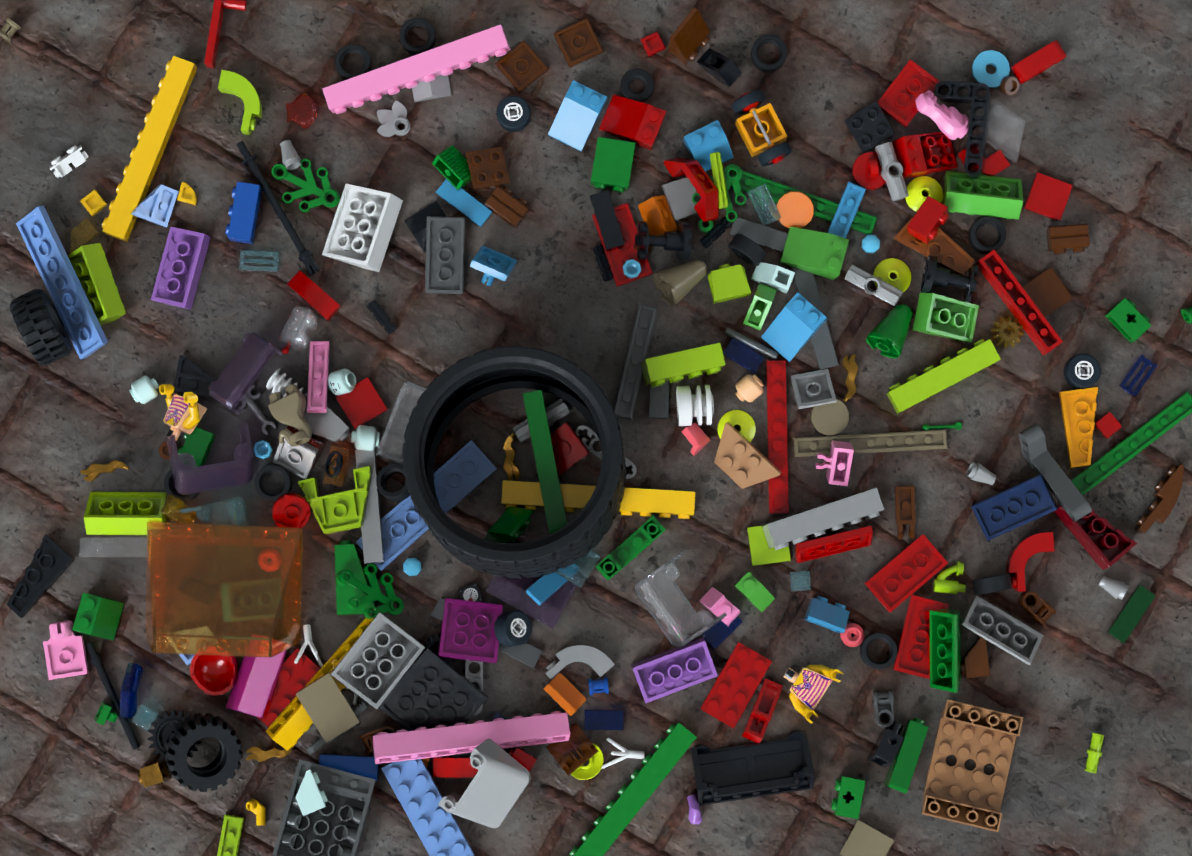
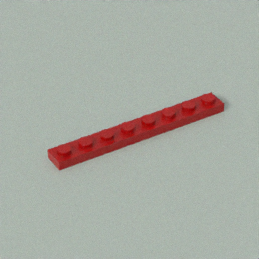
[766,360,789,514]

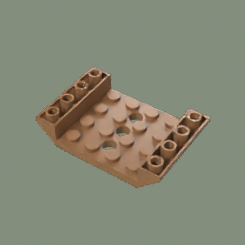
[922,699,1024,832]

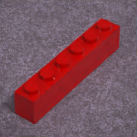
[975,250,1063,356]

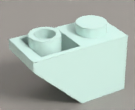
[751,262,795,293]
[295,770,328,816]

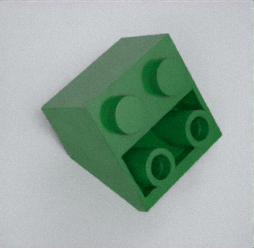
[483,506,533,543]

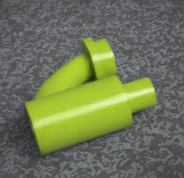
[933,561,966,594]

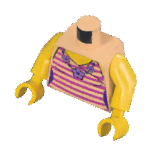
[159,384,207,441]
[783,665,844,724]

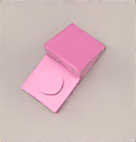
[700,587,741,626]

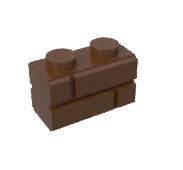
[485,186,529,229]
[1046,224,1090,255]

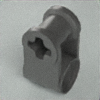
[872,690,894,727]

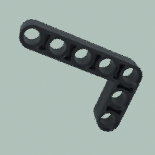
[935,81,992,179]

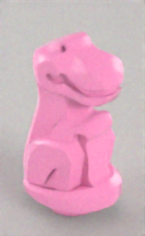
[915,90,969,140]

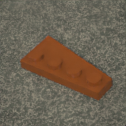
[893,215,976,276]

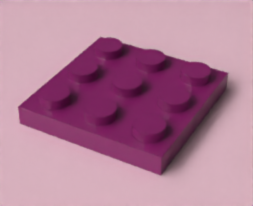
[438,598,503,663]

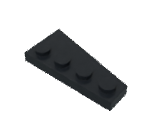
[7,534,74,618]

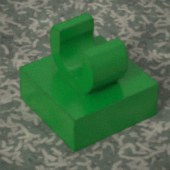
[94,701,118,725]

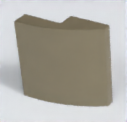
[840,820,895,856]

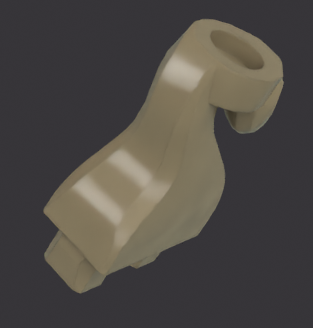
[268,384,312,447]

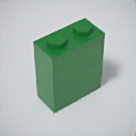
[591,137,636,193]

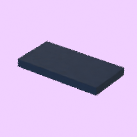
[971,474,1058,541]

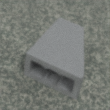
[296,406,351,443]

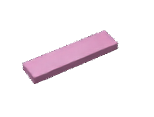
[307,341,330,413]

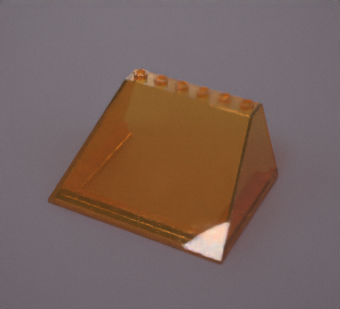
[146,522,303,657]

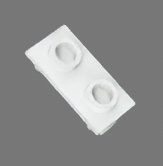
[49,145,89,178]

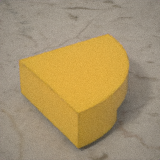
[177,182,197,206]

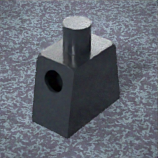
[867,721,904,768]

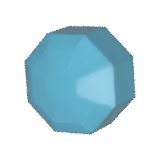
[861,235,880,254]
[623,259,641,279]
[253,440,273,460]
[403,558,422,576]

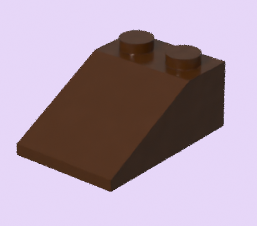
[668,7,710,65]

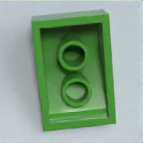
[780,227,849,280]
[913,293,979,343]

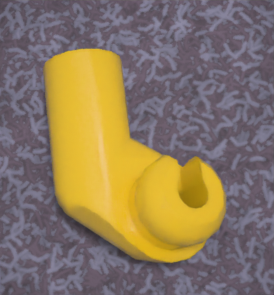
[246,799,266,826]

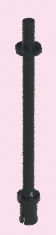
[236,141,321,276]

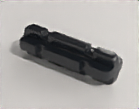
[700,217,732,248]
[593,244,613,281]
[367,300,397,334]

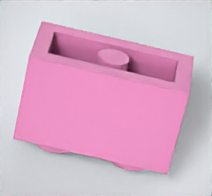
[815,440,854,486]

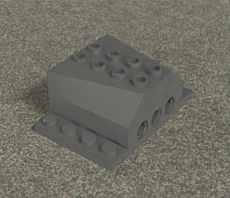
[272,759,376,856]

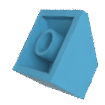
[683,120,734,172]
[804,596,850,633]

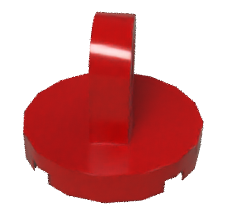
[852,152,890,190]

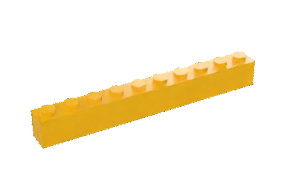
[102,56,197,242]
[501,480,695,519]

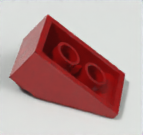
[599,94,666,151]

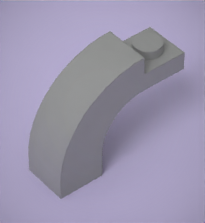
[546,645,615,679]

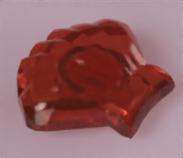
[285,93,317,129]

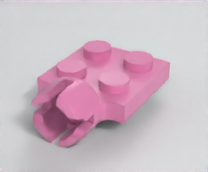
[43,620,89,680]

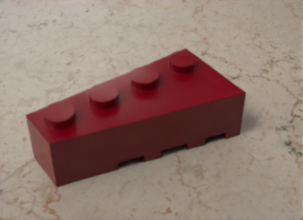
[1054,504,1137,570]

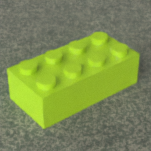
[641,343,725,388]

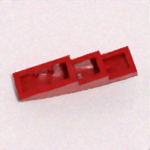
[433,757,514,778]

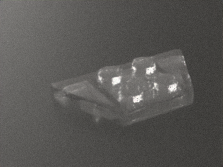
[962,98,1025,163]

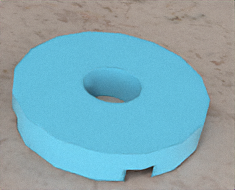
[972,50,1010,88]

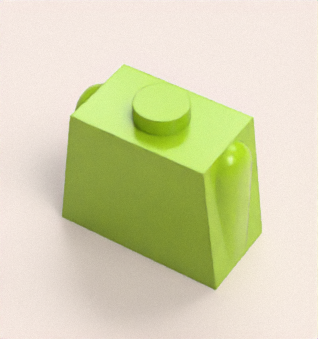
[707,264,751,304]

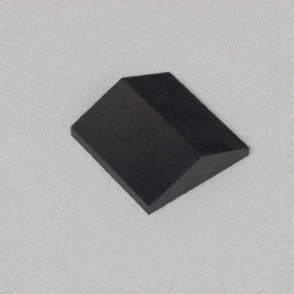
[404,201,447,253]

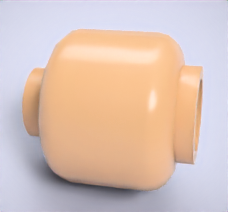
[735,374,764,402]

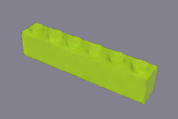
[887,339,1001,414]

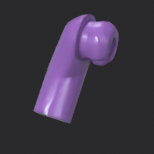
[687,795,702,825]

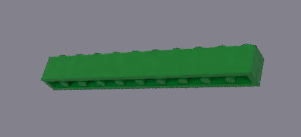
[568,722,697,856]

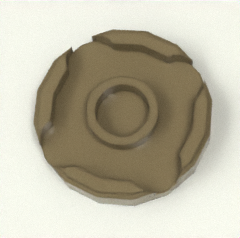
[811,399,849,436]

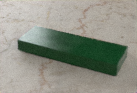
[1107,585,1156,643]

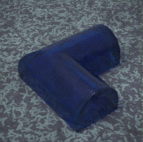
[120,663,144,718]

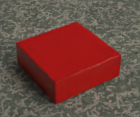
[640,31,666,57]
[1095,412,1122,439]

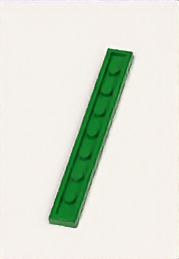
[730,170,877,235]
[523,390,567,535]
[1071,391,1192,495]

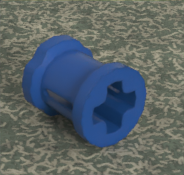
[588,677,609,695]

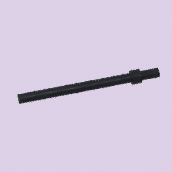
[85,641,140,750]

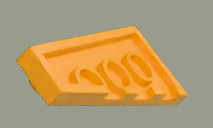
[1059,387,1098,468]

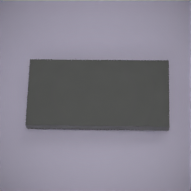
[425,216,465,294]

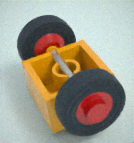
[732,90,792,166]

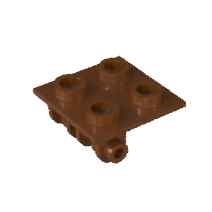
[465,147,510,189]
[546,723,599,776]

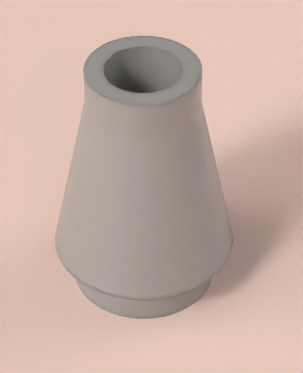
[280,140,301,170]
[966,462,997,485]
[1098,576,1129,600]

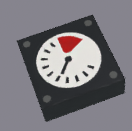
[458,583,483,602]

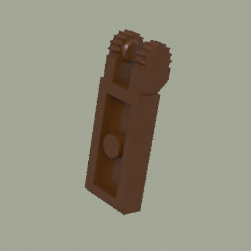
[894,485,916,540]

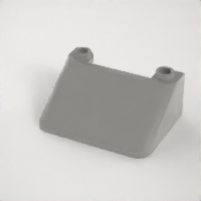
[438,739,531,828]

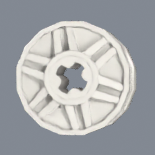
[676,385,714,426]

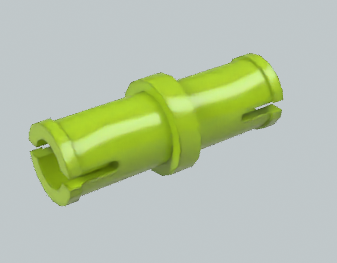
[1084,732,1105,773]

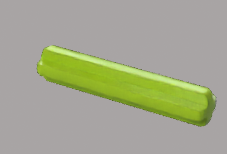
[710,152,729,209]

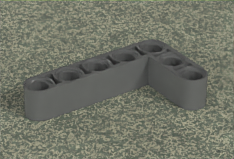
[1019,423,1092,522]

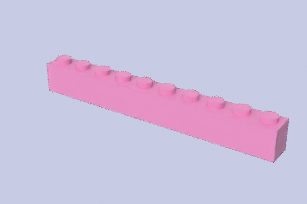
[322,24,511,114]
[372,711,570,764]

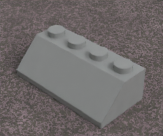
[961,595,1043,665]

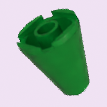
[866,304,913,359]

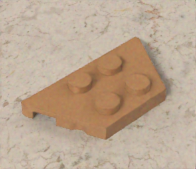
[714,422,782,489]

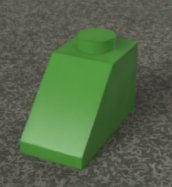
[743,283,777,331]
[734,572,775,613]

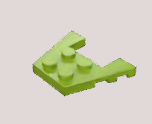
[298,466,372,534]

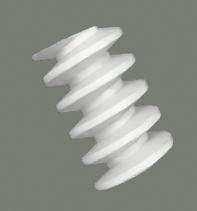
[266,368,308,398]

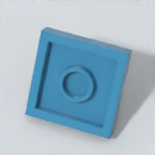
[470,245,517,286]

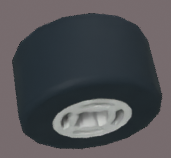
[496,96,531,132]
[1063,353,1101,389]
[494,611,532,647]

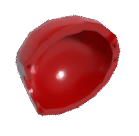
[190,646,238,696]

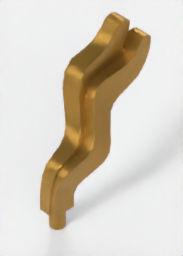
[842,354,858,402]
[503,432,521,481]
[80,460,130,482]
[246,746,295,762]

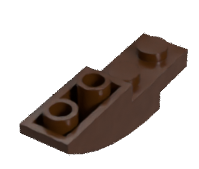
[1135,464,1184,534]

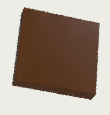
[553,18,604,68]
[495,40,548,94]
[1022,267,1073,317]

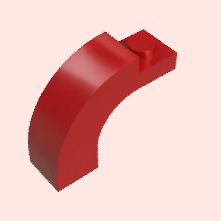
[1006,532,1054,592]

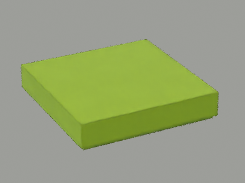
[747,525,791,566]

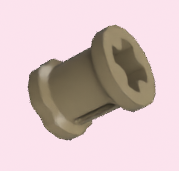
[0,17,21,43]

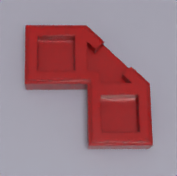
[957,146,1010,176]

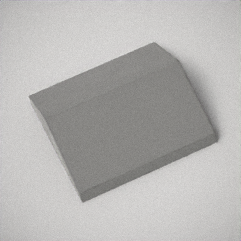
[412,75,452,102]
[791,369,837,409]

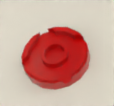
[272,493,311,531]

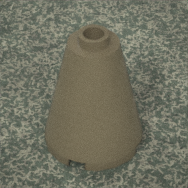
[653,259,707,306]

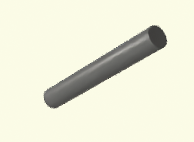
[724,327,778,360]

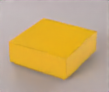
[80,189,107,216]

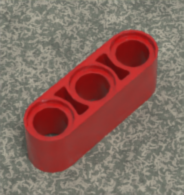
[1011,40,1067,84]

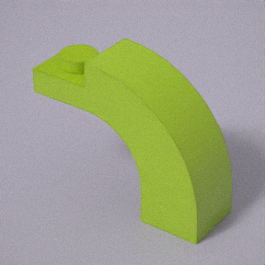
[218,70,262,136]

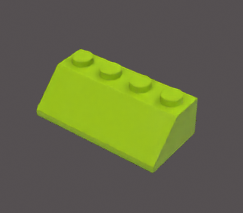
[68,243,126,326]
[84,492,167,535]

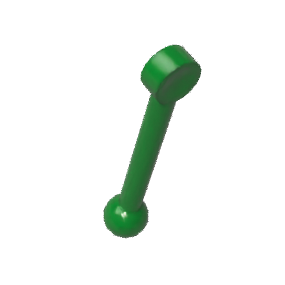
[922,422,962,431]

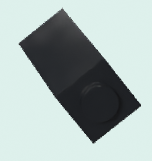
[697,48,742,87]

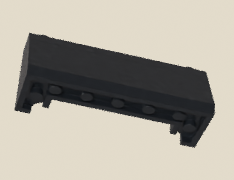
[691,730,814,806]

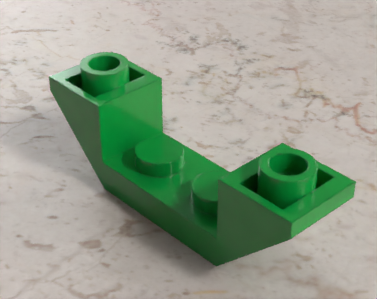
[595,516,666,581]

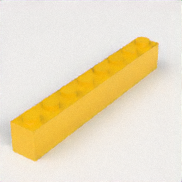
[266,614,374,751]

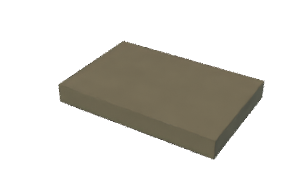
[295,672,359,743]

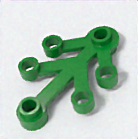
[272,159,340,213]
[692,164,746,233]
[336,564,404,619]

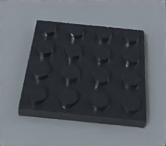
[379,647,488,731]

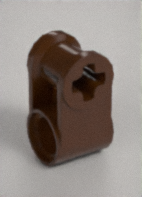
[1019,592,1056,626]
[359,725,397,754]

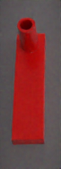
[204,0,247,69]

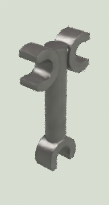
[232,385,277,435]

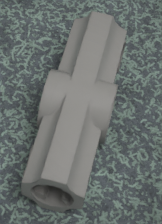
[875,142,909,202]
[845,264,903,306]
[512,399,570,442]

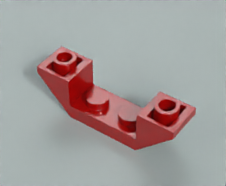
[663,158,718,222]

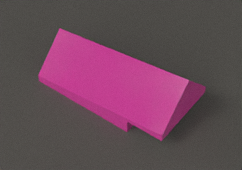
[226,635,288,718]

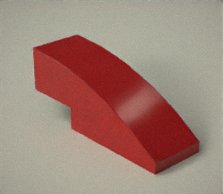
[287,270,341,321]
[742,678,783,744]

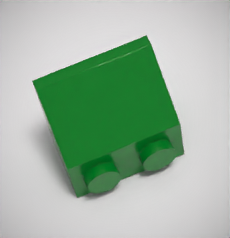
[72,593,125,640]

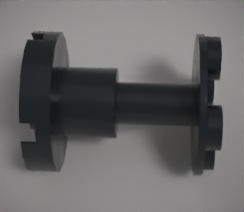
[635,221,692,261]
[921,255,978,302]

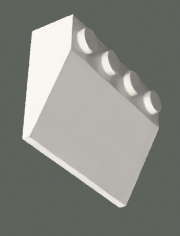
[322,184,403,272]

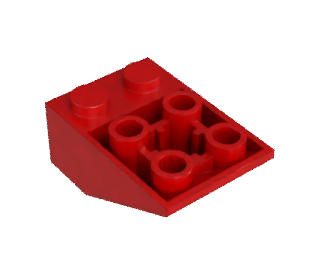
[892,132,957,179]

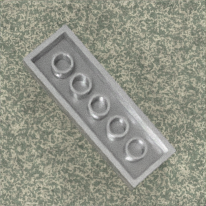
[762,488,884,551]

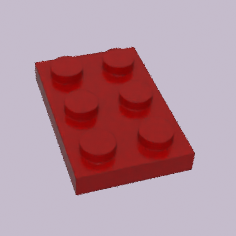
[877,60,940,128]

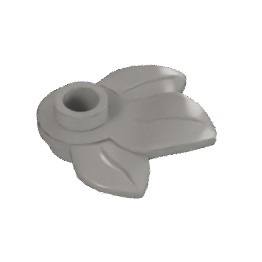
[377,101,410,137]

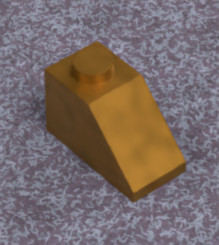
[138,761,170,788]

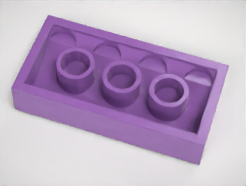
[151,226,211,310]
[631,637,718,703]

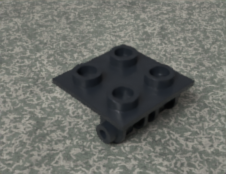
[845,101,895,153]

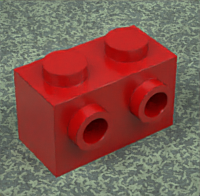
[907,196,949,244]

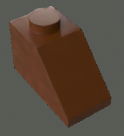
[960,637,990,678]

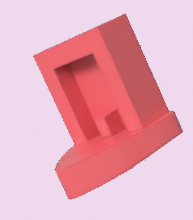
[682,422,711,456]

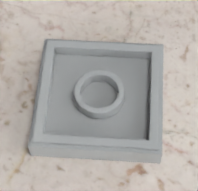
[662,177,701,222]
[273,438,319,479]

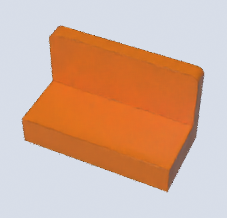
[638,195,677,235]
[544,673,587,716]

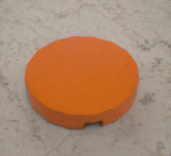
[776,191,814,228]

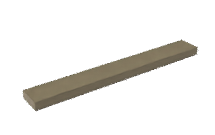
[793,430,948,457]

